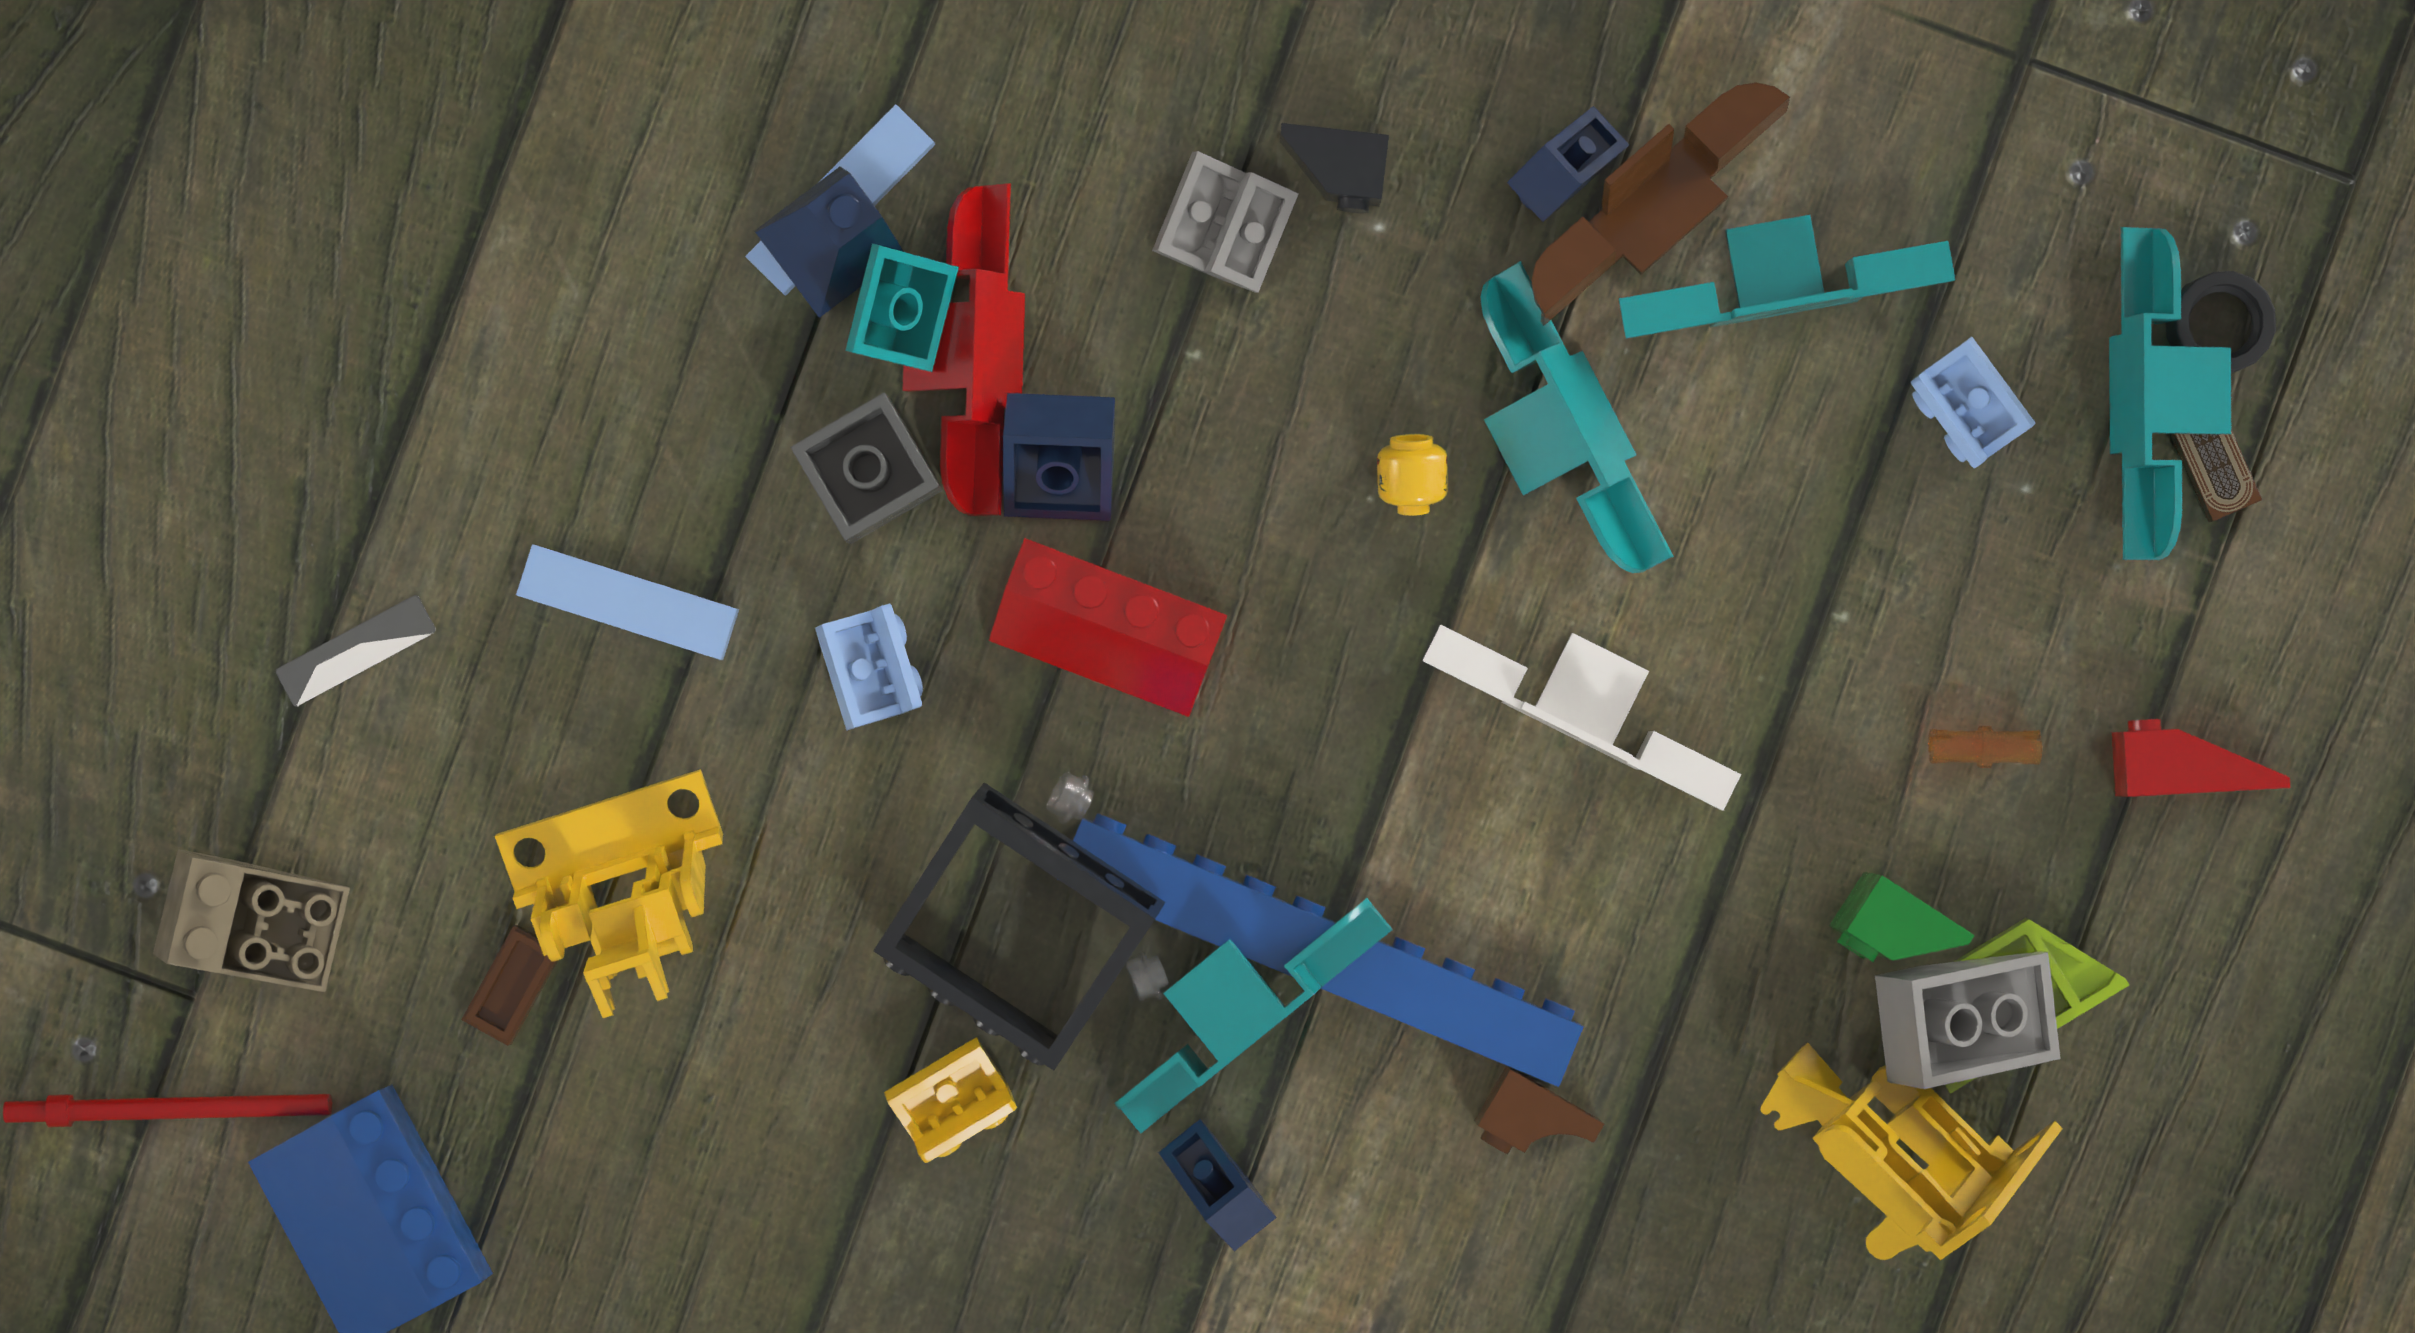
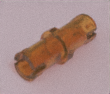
[1928,726,2042,768]

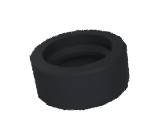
[2166,271,2276,373]

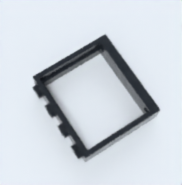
[874,782,1166,1071]

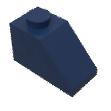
[1507,106,1629,222]
[1158,1119,1277,1252]

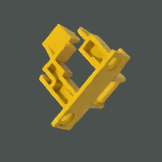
[495,769,723,1018]
[1760,1042,2063,1260]

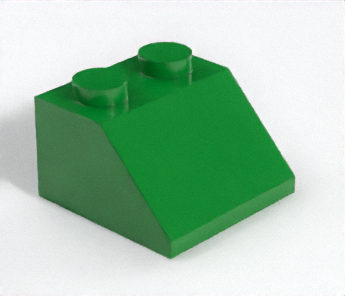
[1829,872,1975,962]

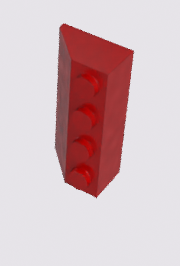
[989,538,1227,717]

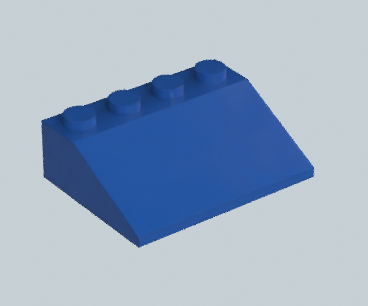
[248,1085,493,1333]

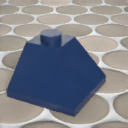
[754,167,904,318]

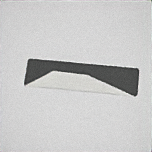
[276,595,436,706]

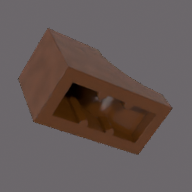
[1474,1065,1604,1154]

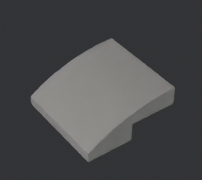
[1152,151,1298,293]

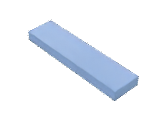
[745,104,935,296]
[516,544,739,660]

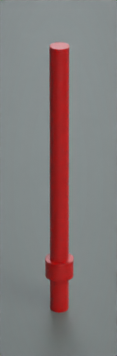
[3,1094,332,1127]

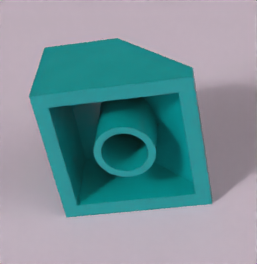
[845,244,959,372]

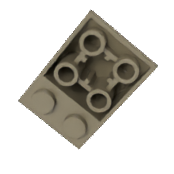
[153,849,350,992]

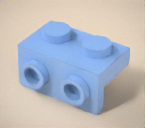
[1911,337,2035,469]
[815,604,923,730]

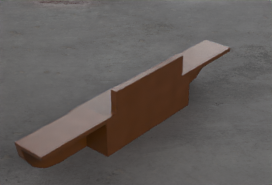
[1531,82,1790,326]

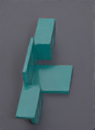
[1619,215,1955,339]
[2109,227,2231,560]
[1480,261,1674,573]
[1114,898,1393,1134]

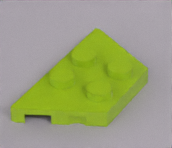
[1944,918,2129,1094]

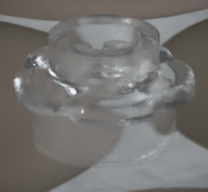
[1047,772,1094,824]
[1125,951,1169,1002]

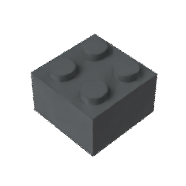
[790,392,943,544]

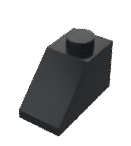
[1280,123,1389,213]

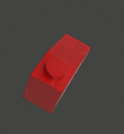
[2112,719,2290,797]

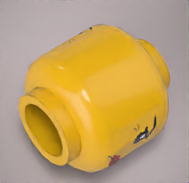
[1377,434,1448,516]

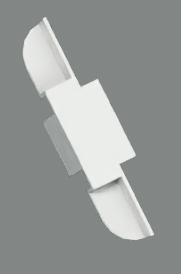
[1423,625,1741,811]

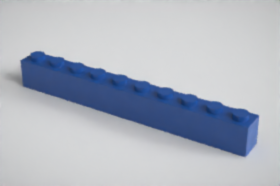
[1057,813,1583,1087]

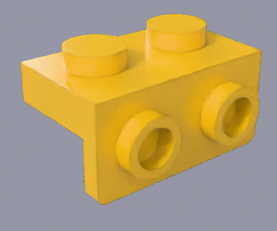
[884,1037,1017,1163]

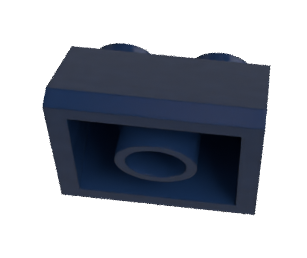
[1003,393,1115,521]

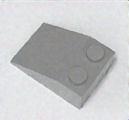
[1875,951,2061,1089]

